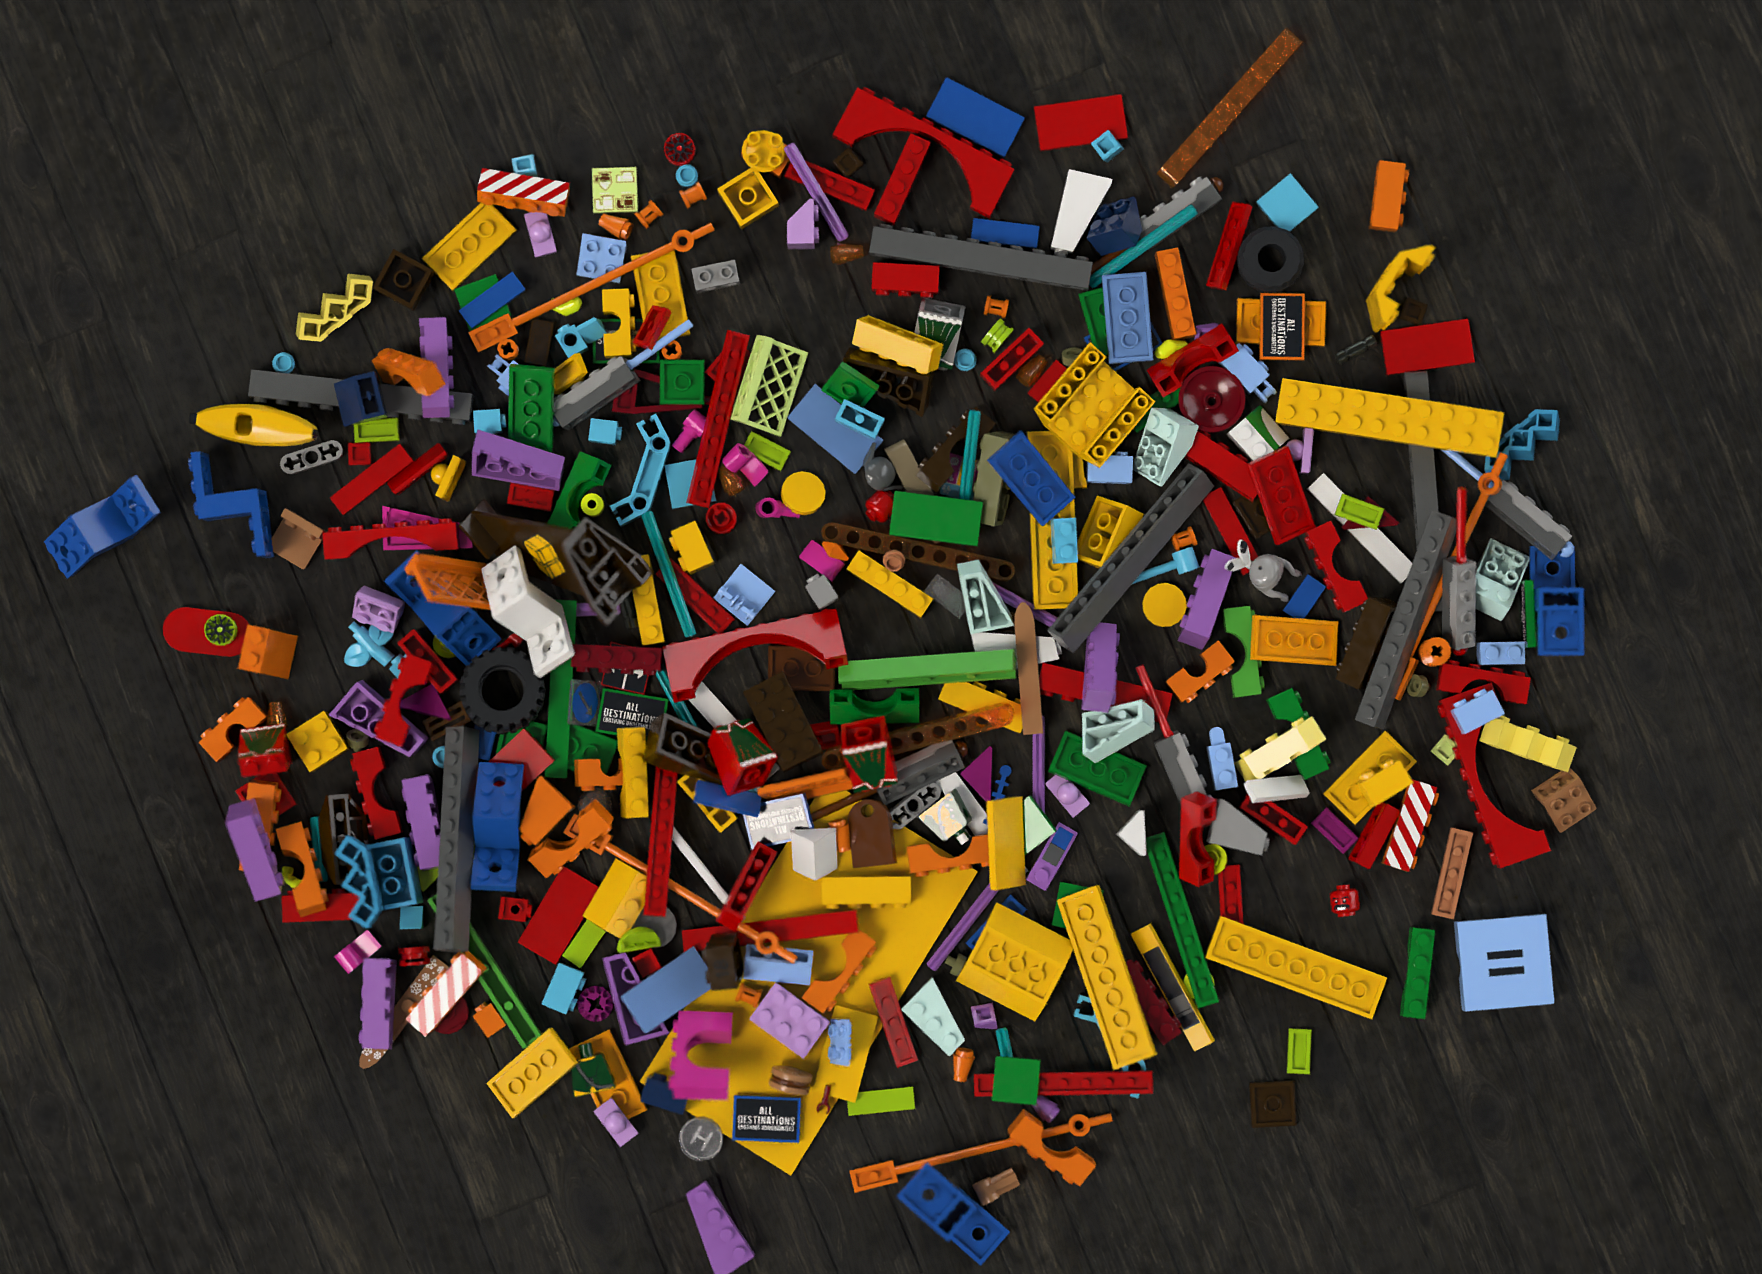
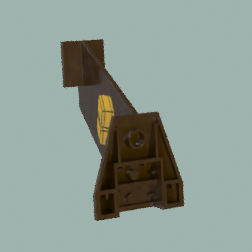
[458,499,654,626]

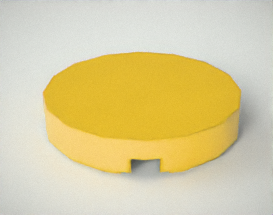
[781,471,826,515]
[1142,583,1187,627]

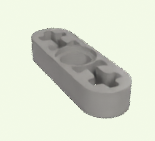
[280,440,344,474]
[889,783,941,829]

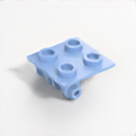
[577,233,627,283]
[713,564,775,626]
[828,1019,852,1066]

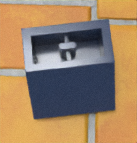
[1087,196,1142,256]
[334,371,388,427]
[640,1072,688,1115]

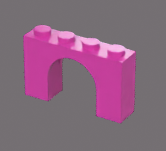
[669,1011,732,1100]

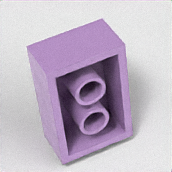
[749,982,830,1059]

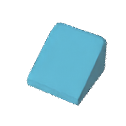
[1091,130,1124,162]
[512,154,538,177]
[576,317,607,344]
[400,906,424,929]

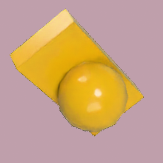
[554,353,588,394]
[431,455,466,501]

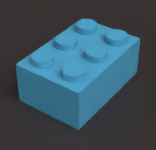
[367,837,423,910]

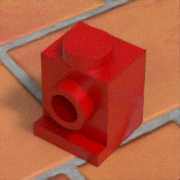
[498,896,532,922]

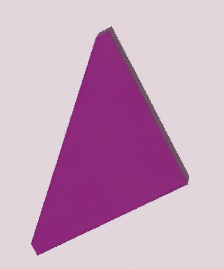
[400,684,451,721]
[960,746,992,802]

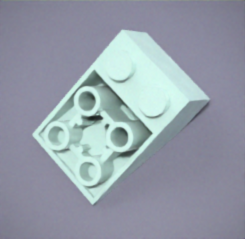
[1133,407,1199,486]
[1476,538,1529,621]

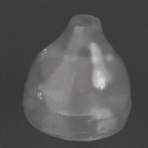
[578,788,612,812]

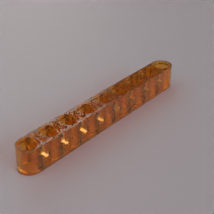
[1156,28,1303,188]
[821,522,1015,582]
[822,702,1014,770]

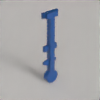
[983,765,1011,825]

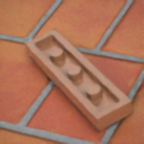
[1431,828,1473,919]

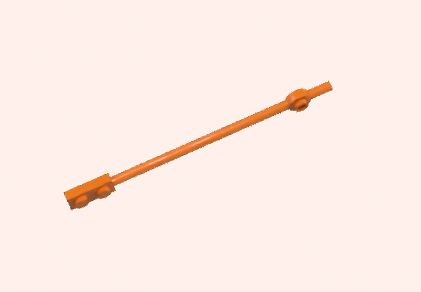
[468,223,715,352]
[1395,452,1508,700]
[563,813,798,964]
[849,1113,1113,1193]

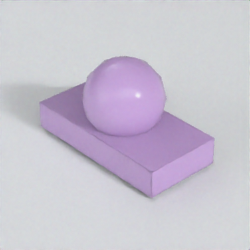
[524,212,557,258]
[1286,428,1314,474]
[1045,775,1090,818]
[593,1097,638,1147]

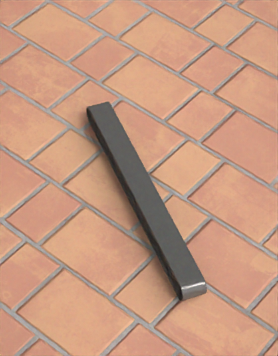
[1403,371,1442,612]

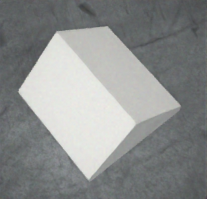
[1116,811,1146,856]
[791,828,838,881]

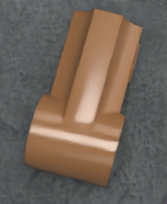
[972,1167,1020,1206]

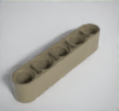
[884,439,940,545]

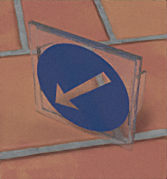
[567,679,601,726]

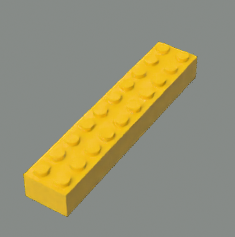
[1275,378,1504,458]

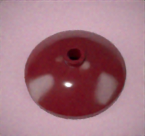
[1179,366,1245,433]

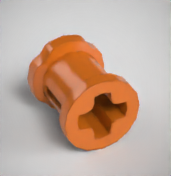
[679,181,707,209]
[634,200,663,229]
[983,295,1009,319]
[497,339,519,361]
[661,340,682,360]
[1171,526,1197,552]
[735,982,763,1009]

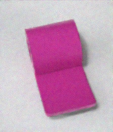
[722,443,768,486]
[799,540,845,582]
[334,930,381,974]

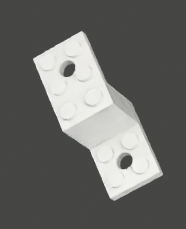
[481,546,575,678]

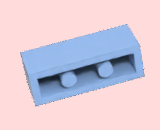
[743,944,813,985]

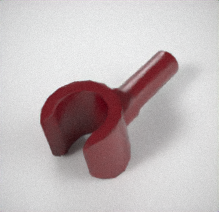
[817,1084,831,1115]

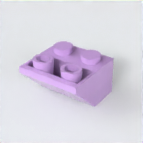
[787,199,819,249]
[352,586,405,633]

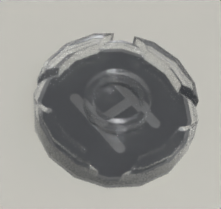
[679,1117,723,1161]

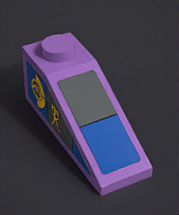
[1026,822,1078,891]

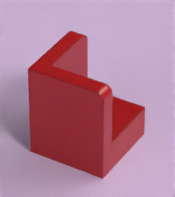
[632,948,662,978]

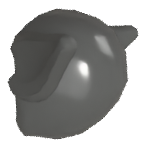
[862,442,903,491]

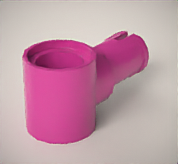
[672,409,706,453]
[756,497,800,518]

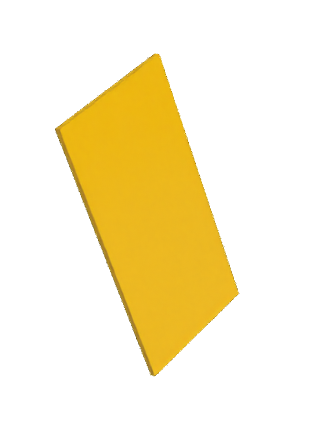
[640,791,978,1175]

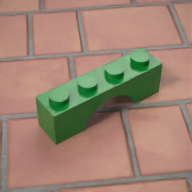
[547,451,612,529]
[830,688,919,724]
[1266,688,1330,780]
[1400,927,1435,1019]

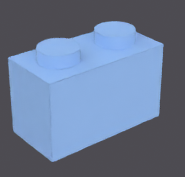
[1087,452,1133,484]
[1477,642,1525,665]
[1450,688,1505,734]

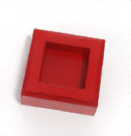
[348,442,372,466]

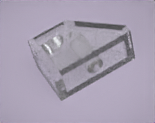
[924,574,965,619]

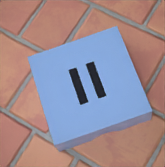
[1454,914,1554,1011]

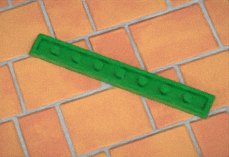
[545,600,577,778]
[1145,832,1219,1009]

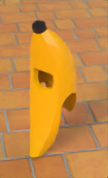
[189,404,318,446]

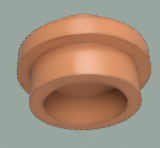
[883,550,905,572]

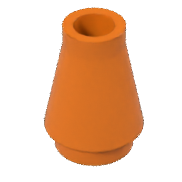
[599,214,633,240]
[828,818,851,853]
[953,1048,975,1082]

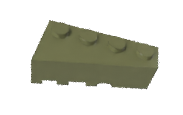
[973,431,1016,526]

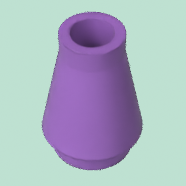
[1031,1095,1061,1123]

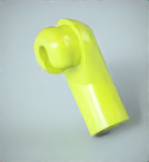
[552,297,582,316]
[1155,339,1187,359]

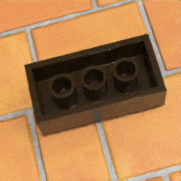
[743,672,824,773]

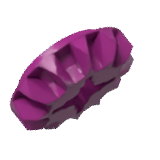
[577,986,613,1022]

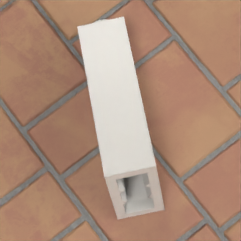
[1050,169,1112,254]
[971,632,1062,669]

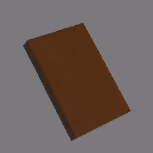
[768,646,835,691]

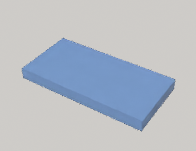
[1102,272,1153,364]
[787,384,883,474]
[620,946,711,1034]

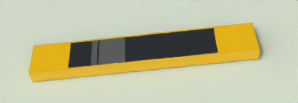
[1131,923,1215,1051]

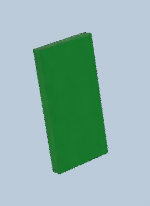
[508,364,554,453]
[889,490,983,546]
[1048,730,1147,807]

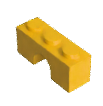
[602,289,636,359]
[677,775,738,833]

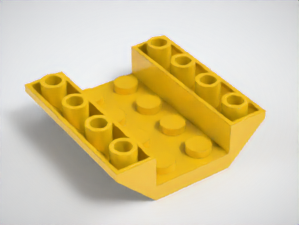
[1366,245,1435,333]
[1034,342,1156,468]
[956,902,1073,1021]

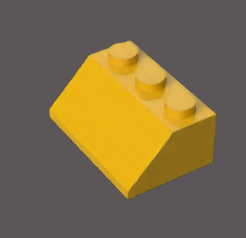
[1077,496,1144,569]
[582,858,647,939]

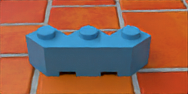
[1484,409,1560,480]
[335,835,383,929]

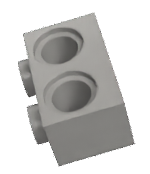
[692,260,740,293]
[805,574,839,611]

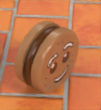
[769,1065,812,1095]

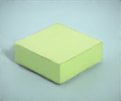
[1431,734,1456,766]

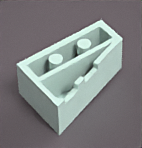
[957,560,1014,634]
[1082,700,1154,763]
[901,977,965,1056]

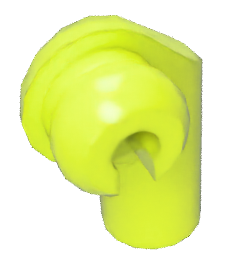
[281,866,302,888]

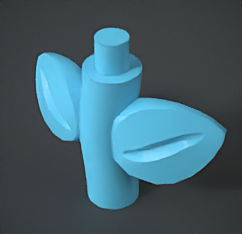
[344,621,395,667]

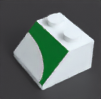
[1227,406,1289,462]

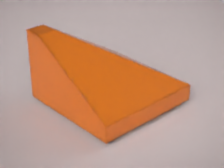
[822,541,849,561]

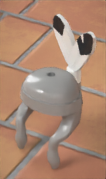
[1225,539,1302,602]

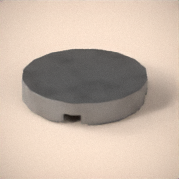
[632,907,677,948]

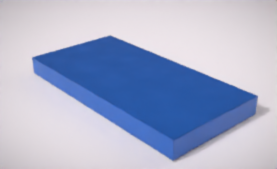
[926,77,1025,158]
[987,431,1075,527]

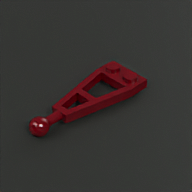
[612,369,711,414]

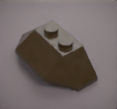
[318,794,369,885]

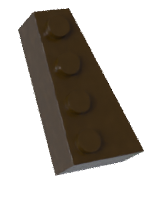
[843,347,935,417]
[1336,597,1398,690]

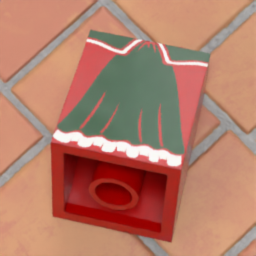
[841,716,898,793]
[707,718,778,796]
[238,723,293,777]

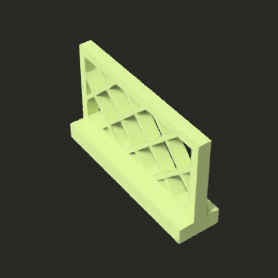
[730,335,808,437]

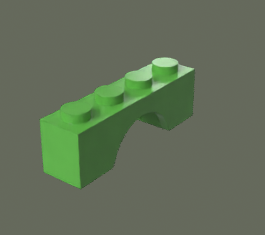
[1222,606,1265,698]

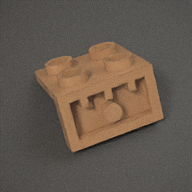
[272,508,327,569]
[1531,768,1596,833]

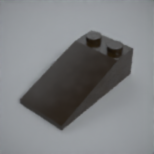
[643,713,723,785]

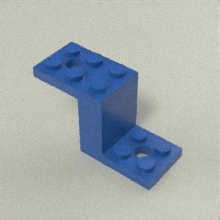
[188,451,274,558]
[44,475,161,579]
[1529,546,1584,655]
[384,550,502,666]
[471,762,524,892]
[897,1162,1010,1266]

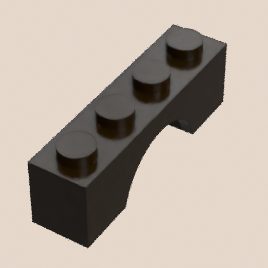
[916,406,996,493]

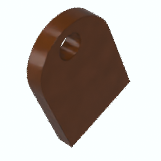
[848,799,897,868]

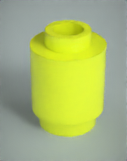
[581,493,604,517]

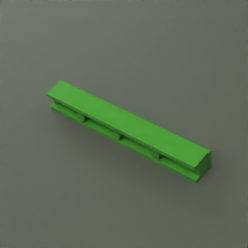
[838,649,1017,690]
[427,894,542,1048]

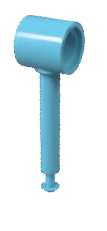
[1131,547,1200,585]

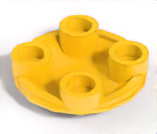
[742,130,786,172]

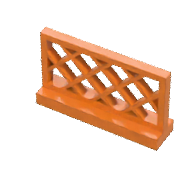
[404,553,491,610]
[757,767,853,800]

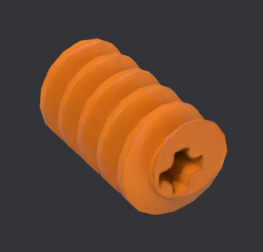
[1418,637,1451,667]

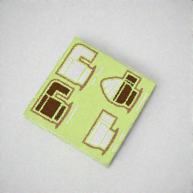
[592,167,638,213]

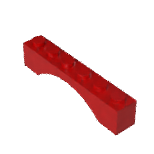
[322,518,460,560]

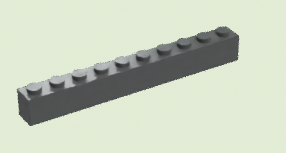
[869,224,1093,291]
[248,370,474,425]
[1047,463,1214,653]
[1355,510,1457,730]
[434,726,480,952]

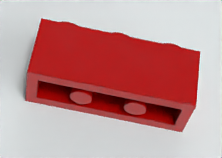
[872,262,939,298]
[980,328,1044,391]
[397,629,459,695]
[1238,793,1308,845]

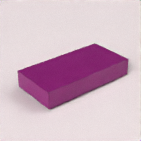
[1311,807,1358,854]

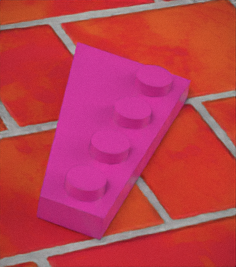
[382,506,473,551]

